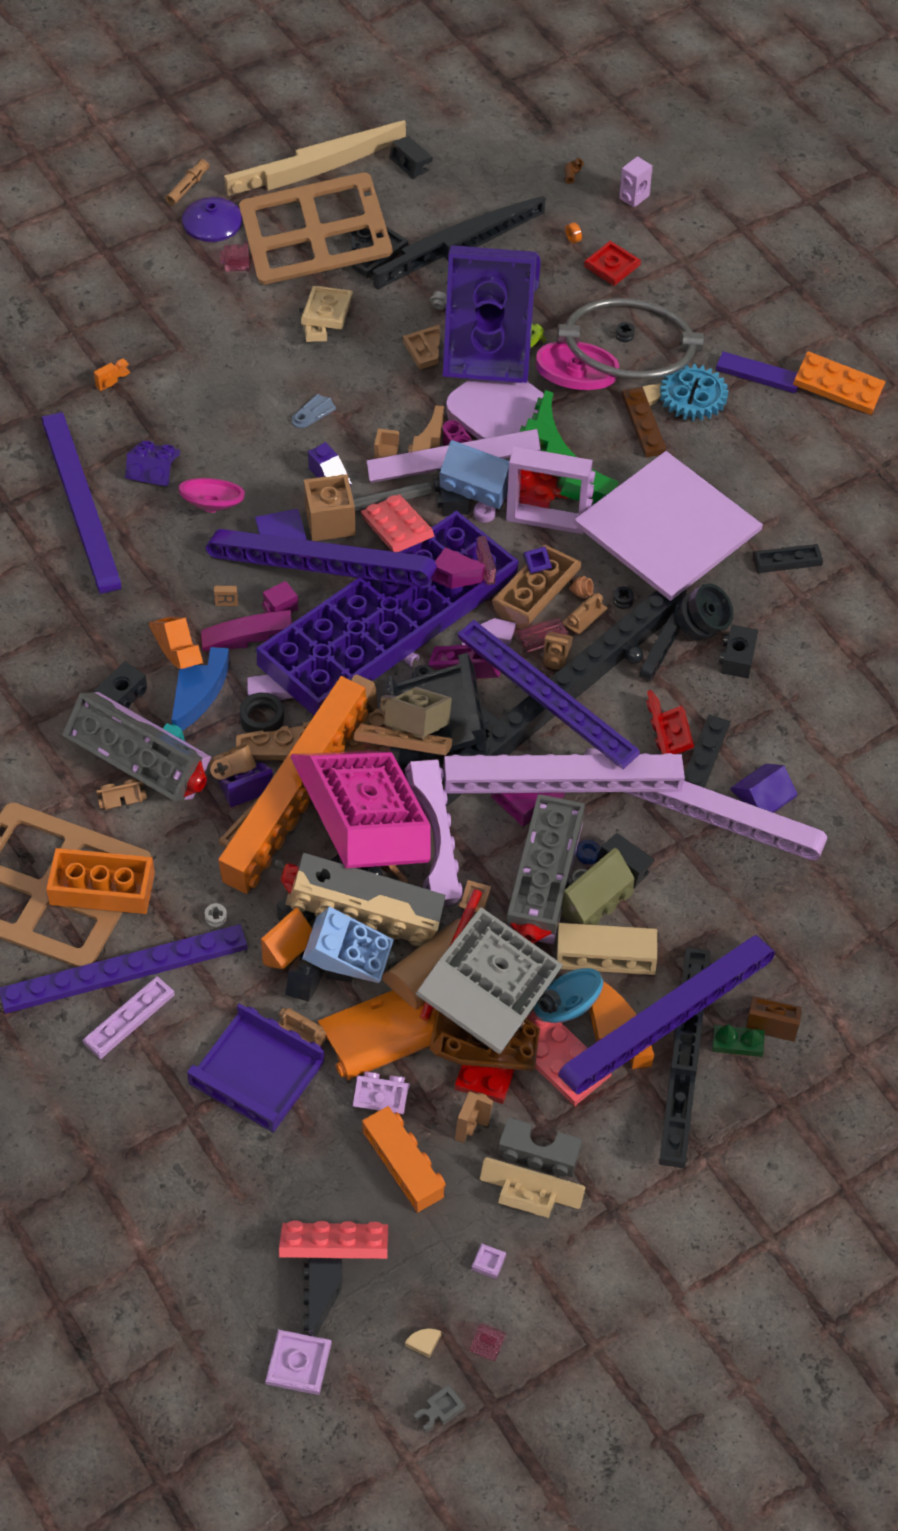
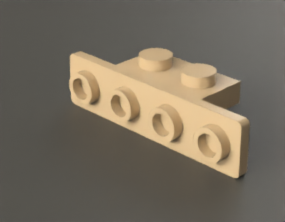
[480,1157,585,1218]

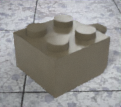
[380,687,452,738]

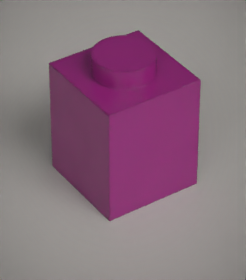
[262,581,298,613]

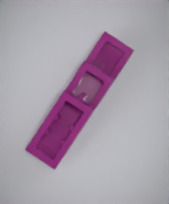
[201,610,292,651]

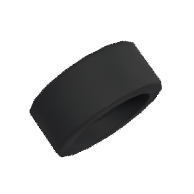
[239,692,284,733]

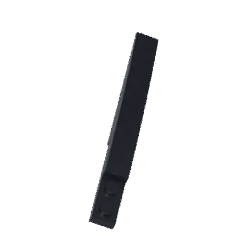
[373,196,546,290]
[659,947,711,1169]

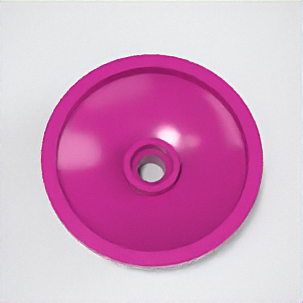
[179,478,245,513]

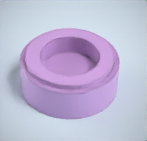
[474,502,496,523]

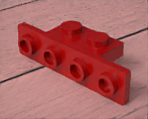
[646,690,694,755]

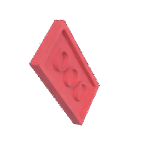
[361,494,434,552]
[526,1011,612,1106]
[279,1221,388,1259]

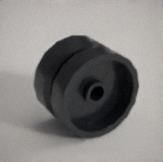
[675,583,734,641]

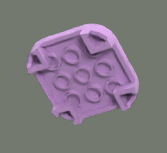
[446,379,543,440]

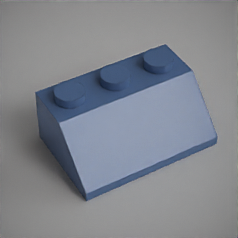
[440,440,510,509]

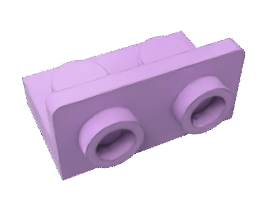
[353,1072,410,1114]

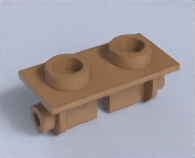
[562,593,608,635]
[96,779,147,810]
[278,1008,327,1047]

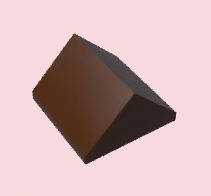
[746,996,802,1042]

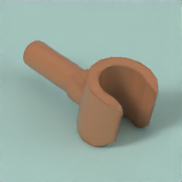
[383,865,409,883]

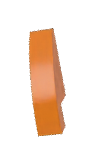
[148,616,203,669]
[589,981,654,1069]

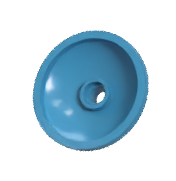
[534,968,603,1023]

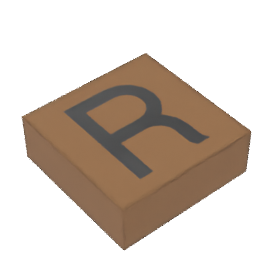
[214,586,238,606]

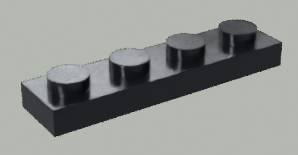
[684,714,731,788]

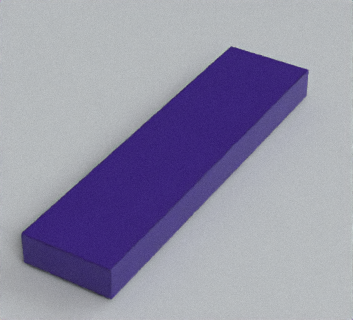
[716,351,798,394]

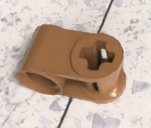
[209,744,257,780]

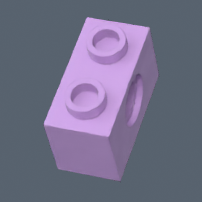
[619,156,653,207]

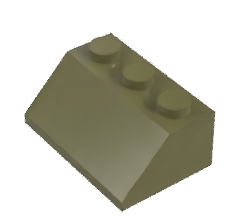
[561,848,635,925]

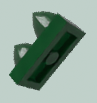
[712,1024,765,1057]

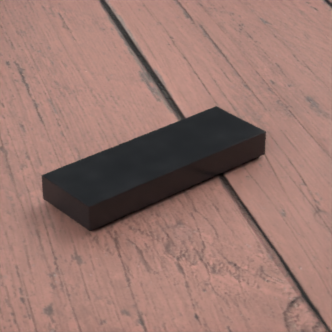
[753,544,823,573]

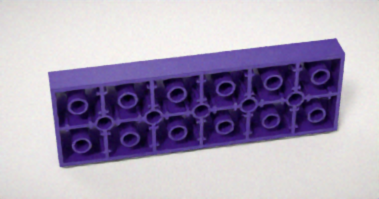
[256,510,518,715]

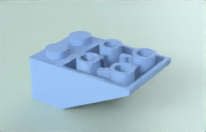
[302,906,393,983]

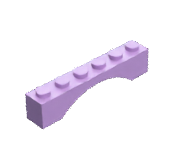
[405,760,462,906]

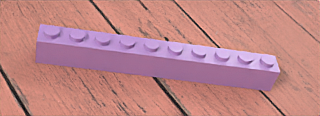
[443,753,685,793]

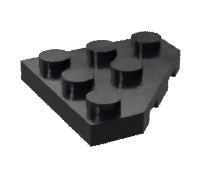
[351,212,408,278]

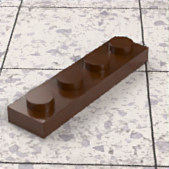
[622,387,666,458]

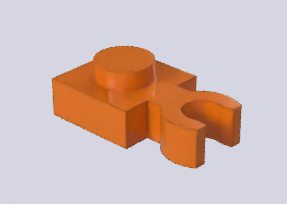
[94,359,130,391]

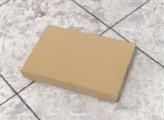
[301,286,353,329]

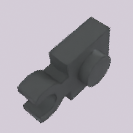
[414,1384,465,1433]

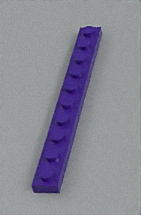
[458,620,640,769]
[0,924,247,1014]

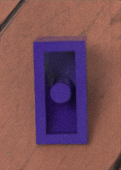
[308,442,351,486]

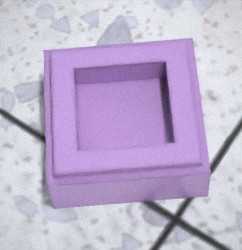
[472,1243,506,1280]

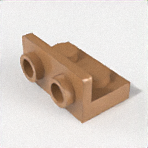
[455,1091,493,1143]

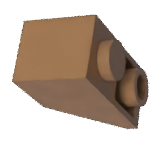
[543,632,573,670]

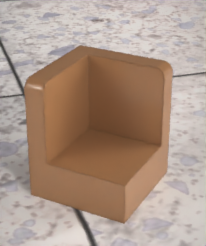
[374,428,399,459]

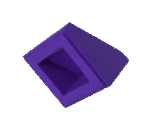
[523,546,552,574]

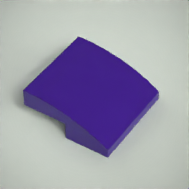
[255,509,306,540]

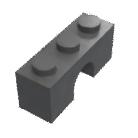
[498,1117,583,1177]

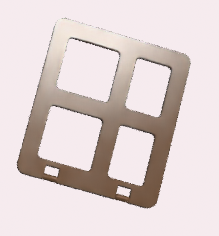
[239,172,392,284]
[0,803,151,967]

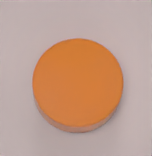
[565,222,582,244]

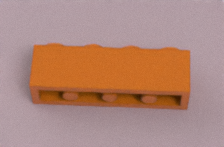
[362,1106,446,1213]

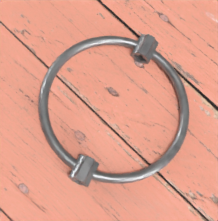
[557,298,704,380]

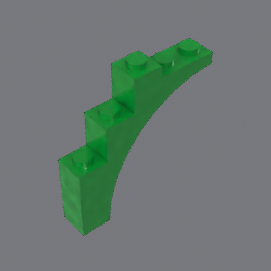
[519,390,619,505]

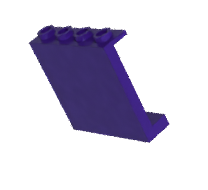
[187,1003,324,1133]

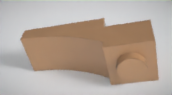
[408,405,444,453]

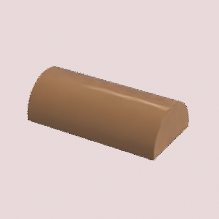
[492,545,581,629]
[382,919,461,1010]

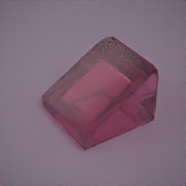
[470,1323,507,1361]

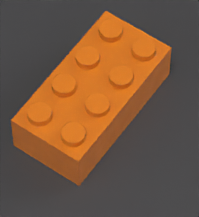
[46,848,155,914]

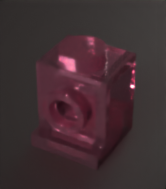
[220,241,249,271]

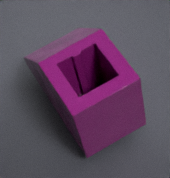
[431,548,485,589]

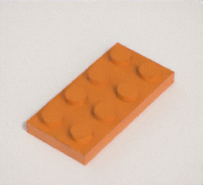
[793,351,886,415]

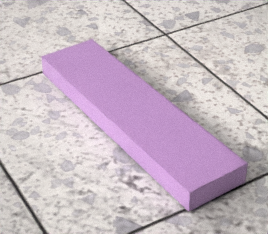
[83,976,175,1059]

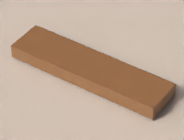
[354,724,452,755]

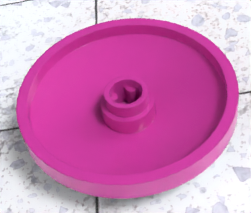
[535,342,619,390]

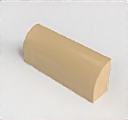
[557,923,657,975]

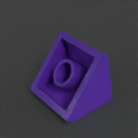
[217,762,273,808]
[730,763,797,813]

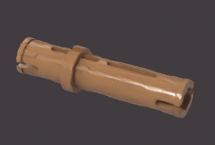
[165,159,209,206]

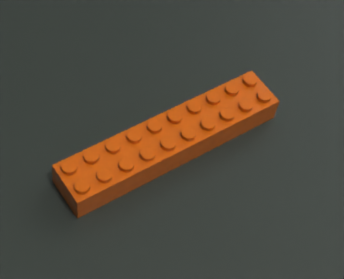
[218,676,368,894]

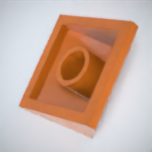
[261,908,312,969]

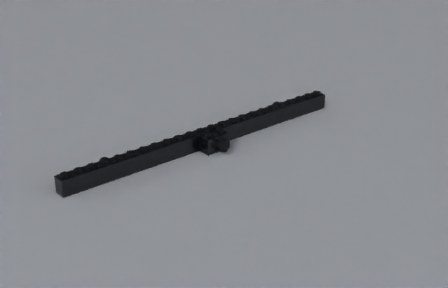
[277,590,687,923]

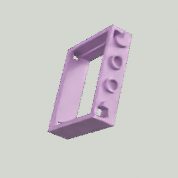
[506,446,595,534]

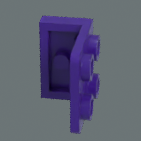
[125,441,180,486]

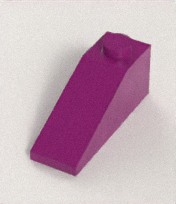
[428,645,501,679]

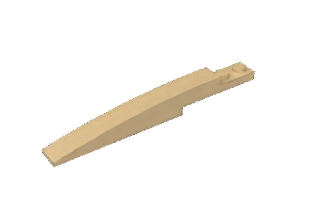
[224,120,406,196]

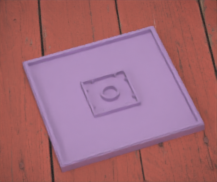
[574,451,763,601]

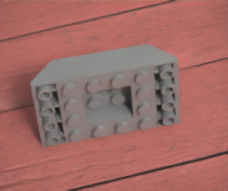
[416,907,563,1054]

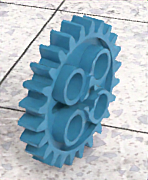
[660,364,729,421]

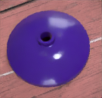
[182,197,242,242]

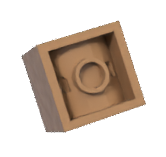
[304,474,356,541]

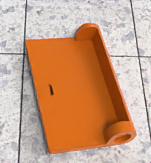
[318,990,436,1080]

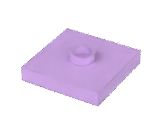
[265,1330,332,1395]

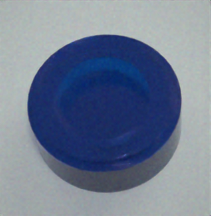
[576,840,600,865]

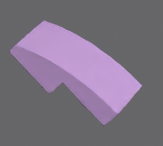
[247,675,293,700]

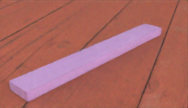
[367,429,541,483]

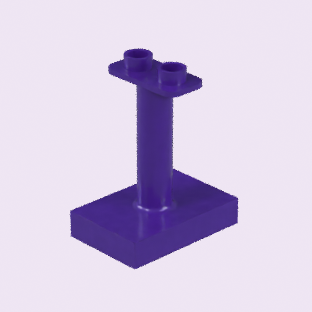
[443,245,541,383]

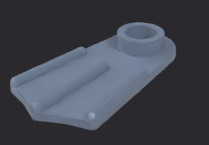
[292,394,336,428]

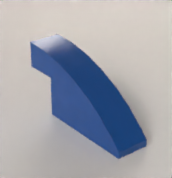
[172,647,230,731]

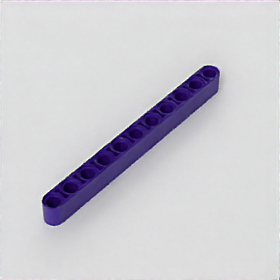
[41,412,122,595]
[206,529,437,586]
[558,935,775,1094]

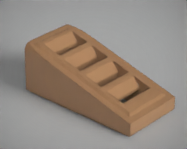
[351,674,378,712]

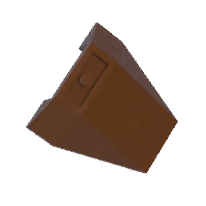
[429,1009,540,1071]

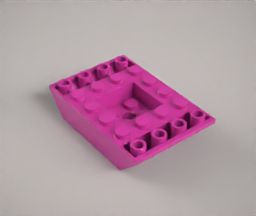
[290,751,430,868]

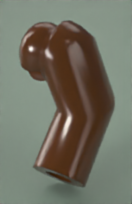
[564,158,584,184]

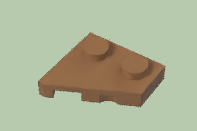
[403,325,440,370]

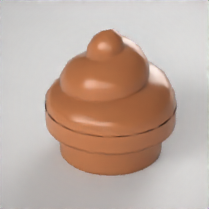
[569,576,594,599]

